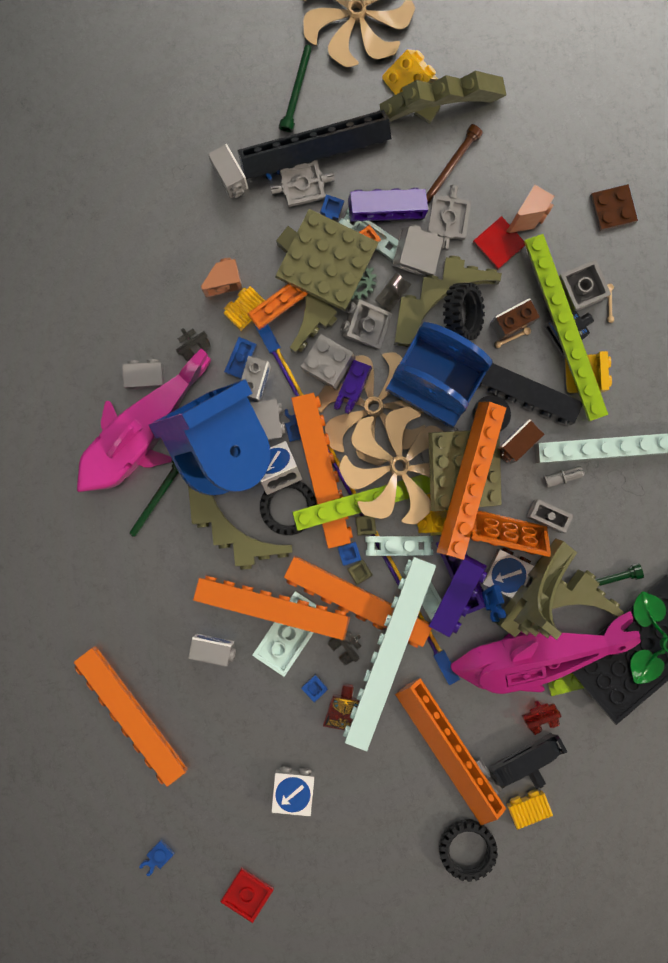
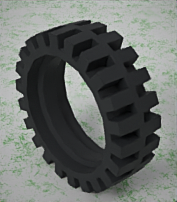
[443,283,485,340]
[260,481,317,535]
[439,820,498,882]

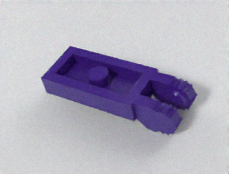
[334,360,372,414]

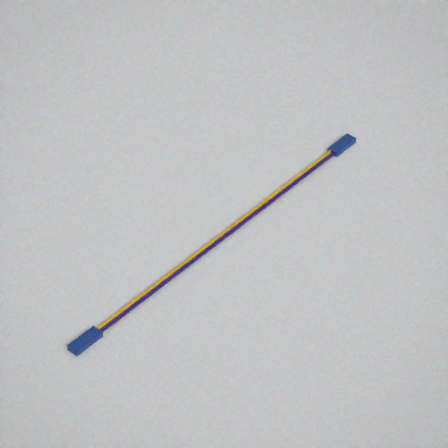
[254,324,460,686]

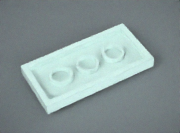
[252,591,316,677]

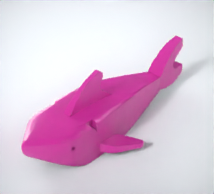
[77,348,211,492]
[451,611,641,694]

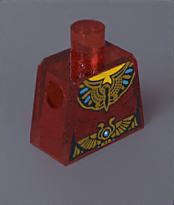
[323,685,360,730]

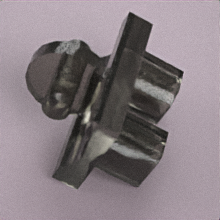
[375,273,412,312]
[176,328,211,362]
[327,631,361,666]

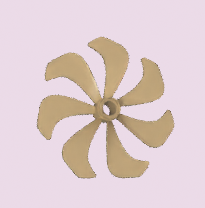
[303,0,415,67]
[318,352,426,466]
[339,407,444,524]

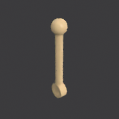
[607,284,614,323]
[494,327,531,348]

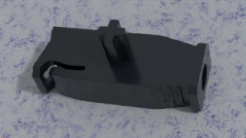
[490,733,567,789]

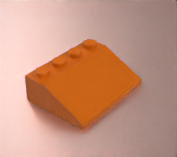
[470,510,551,557]

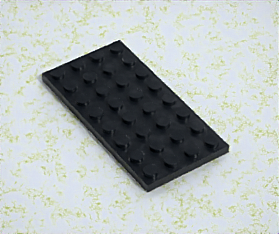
[572,575,668,725]

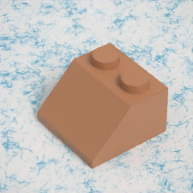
[506,185,555,233]
[201,258,243,297]

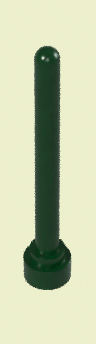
[278,44,312,133]
[130,461,179,537]
[595,563,644,586]

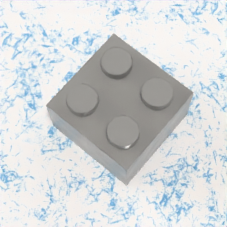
[559,259,611,312]
[301,334,356,390]

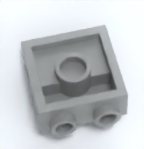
[340,299,392,349]

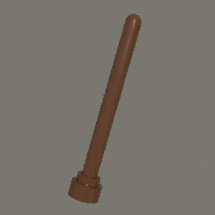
[426,124,483,204]

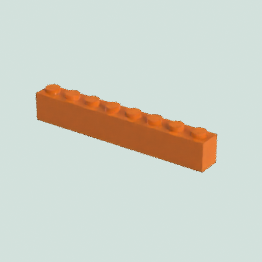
[291,392,353,549]
[437,402,506,560]
[284,556,432,648]
[193,576,350,640]
[74,646,188,787]
[395,678,506,825]

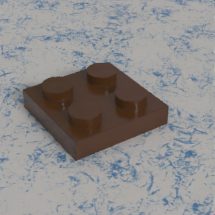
[590,184,638,231]

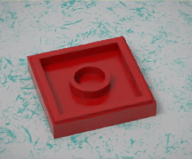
[473,216,525,270]
[220,867,274,923]

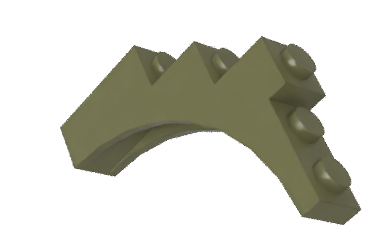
[379,70,507,122]
[276,226,338,355]
[394,256,502,347]
[188,485,293,570]
[514,538,577,640]
[495,569,624,637]

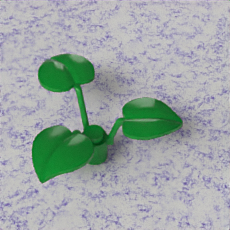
[630,592,668,684]

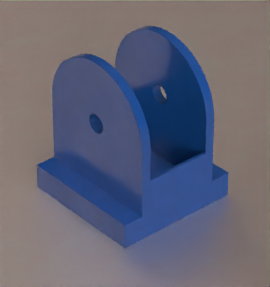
[386,322,493,429]
[149,379,270,495]

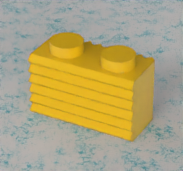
[224,286,265,331]
[506,789,553,830]

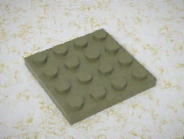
[275,209,379,311]
[428,430,502,511]

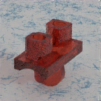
[522,701,562,735]

